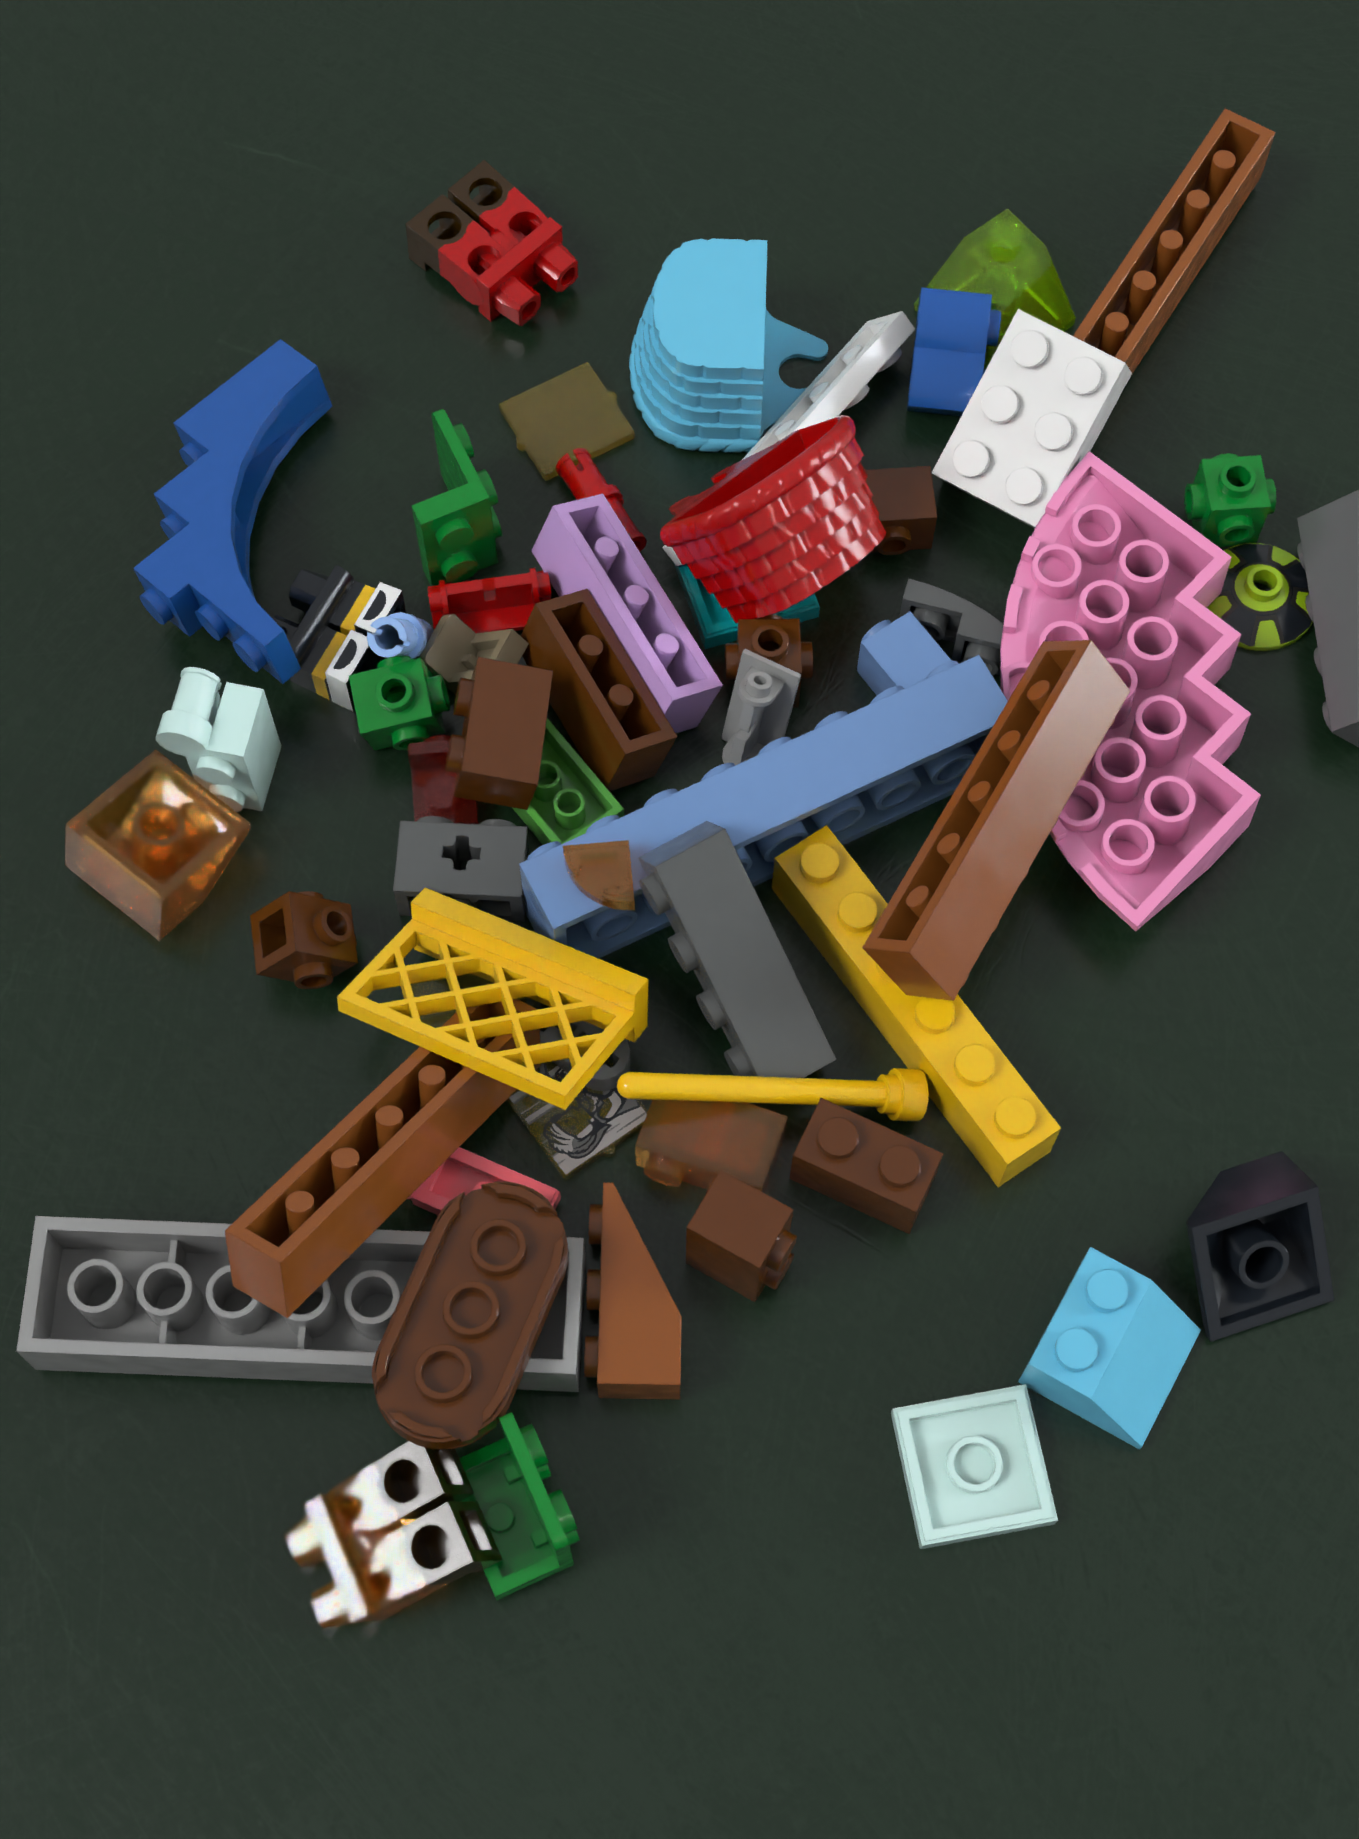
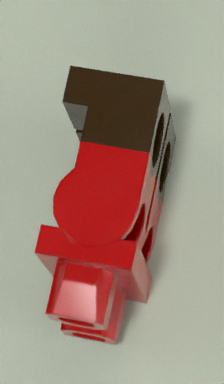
[405,160,578,326]

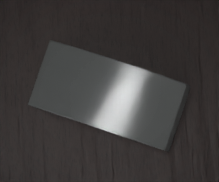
[899,578,1004,676]

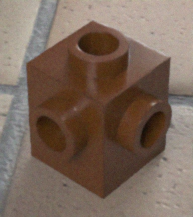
[725,614,813,708]
[250,891,358,989]

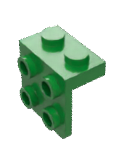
[411,409,502,586]
[459,1412,580,1600]

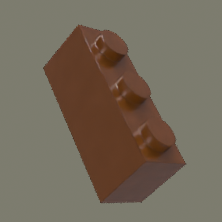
[521,589,678,792]

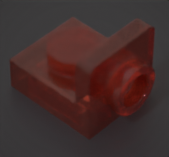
[408,735,479,824]

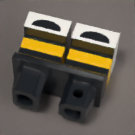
[271,565,406,712]

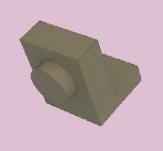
[419,614,529,695]

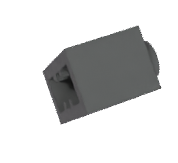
[393,816,530,922]

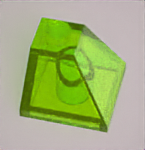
[914,208,1076,369]

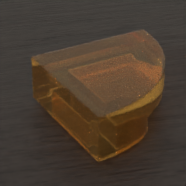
[563,840,635,910]

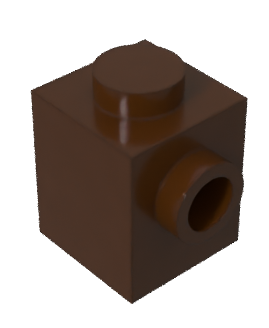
[865,466,937,555]

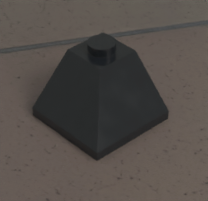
[1186,1151,1334,1342]

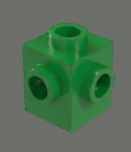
[1184,453,1276,547]
[349,656,450,750]

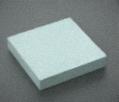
[891,1384,1058,1549]

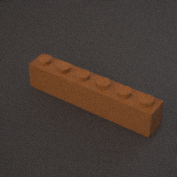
[1073,108,1276,374]
[862,640,1130,1001]
[225,984,541,1318]

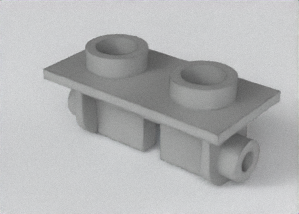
[721,649,802,765]

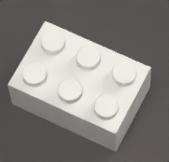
[932,309,1132,529]

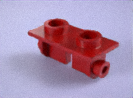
[427,568,552,634]

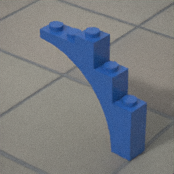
[133,339,333,684]

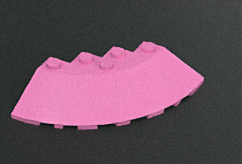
[1000,451,1261,932]

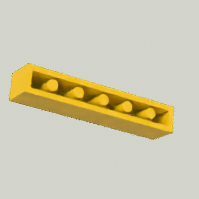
[772,825,1061,1187]

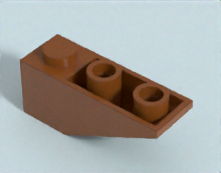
[584,1183,682,1400]

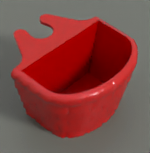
[660,415,887,623]

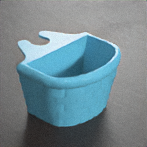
[629,238,828,453]

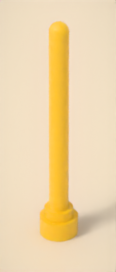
[617,1068,929,1121]

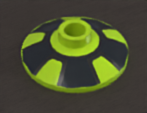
[1207,543,1313,651]

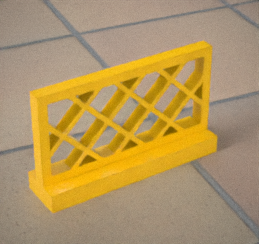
[337,887,649,1110]

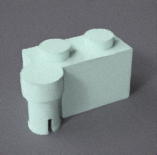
[156,667,281,812]

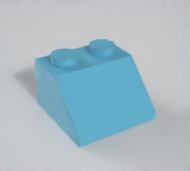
[1018,1247,1201,1450]

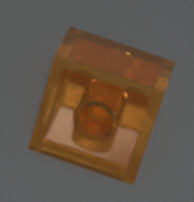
[65,750,251,941]

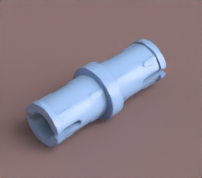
[367,612,434,659]

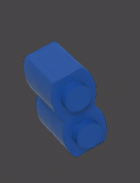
[907,287,1001,416]

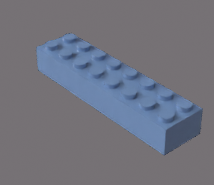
[519,655,1008,959]

